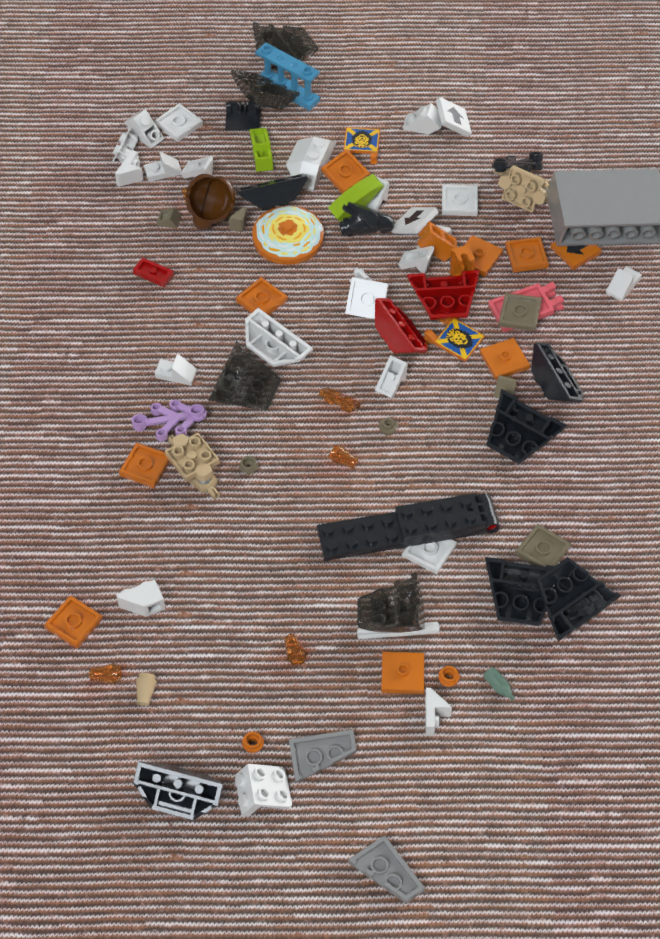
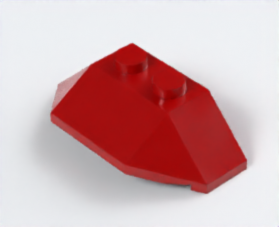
[375,298,428,353]

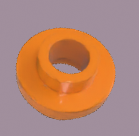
[438,666,460,687]
[242,732,264,753]

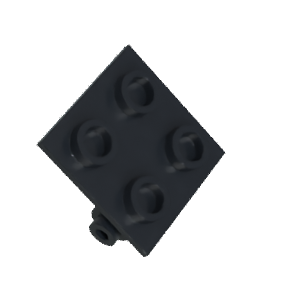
[225,100,261,130]

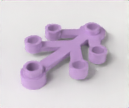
[131,400,207,441]

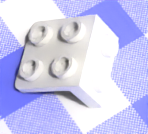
[235,764,292,816]

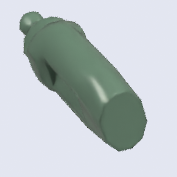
[483,668,515,701]

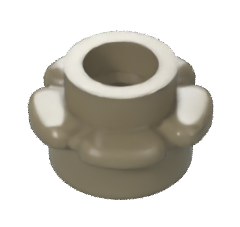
[379,417,398,436]
[239,456,259,474]

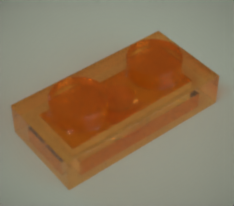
[319,387,361,413]

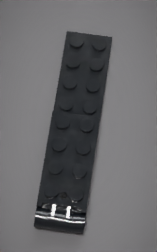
[317,493,500,561]

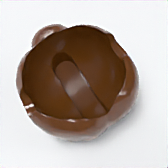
[185,174,235,231]

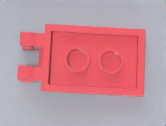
[488,282,564,332]

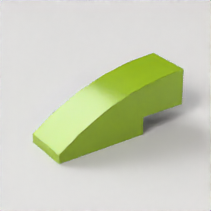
[249,128,273,172]
[328,174,384,221]

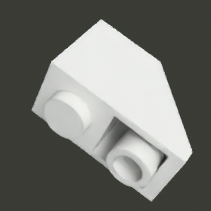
[403,103,442,135]
[125,109,165,148]
[116,580,165,617]

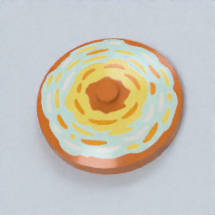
[252,206,324,265]

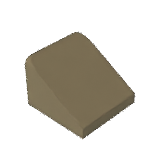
[156,207,181,228]
[229,207,247,232]
[494,375,517,398]

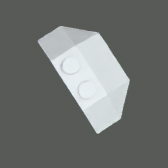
[286,137,336,192]
[245,308,313,367]

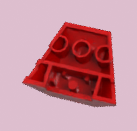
[407,270,480,320]

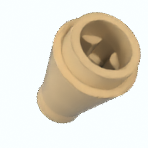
[136,673,157,706]

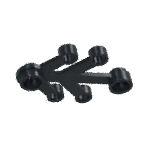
[492,152,543,172]

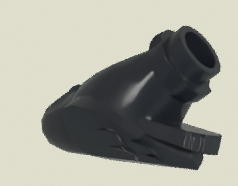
[339,202,394,237]

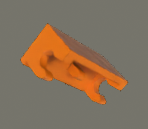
[417,221,457,262]
[449,245,475,276]

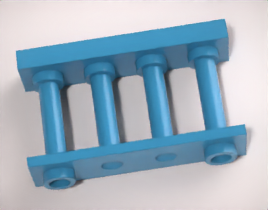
[255,43,320,111]

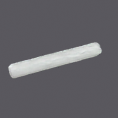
[357,622,440,639]

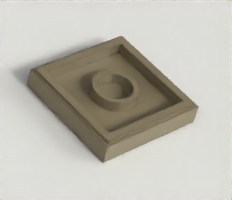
[498,293,542,331]
[515,523,571,567]

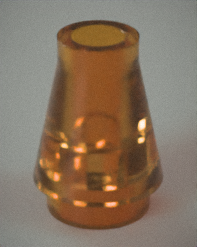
[328,444,359,469]
[284,634,307,666]
[89,663,122,684]

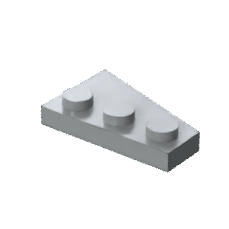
[289,729,357,784]
[348,835,425,904]

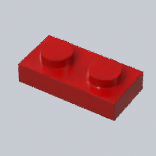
[133,257,174,288]

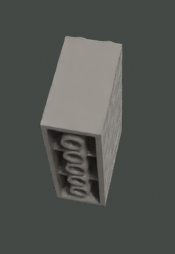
[547,168,660,246]

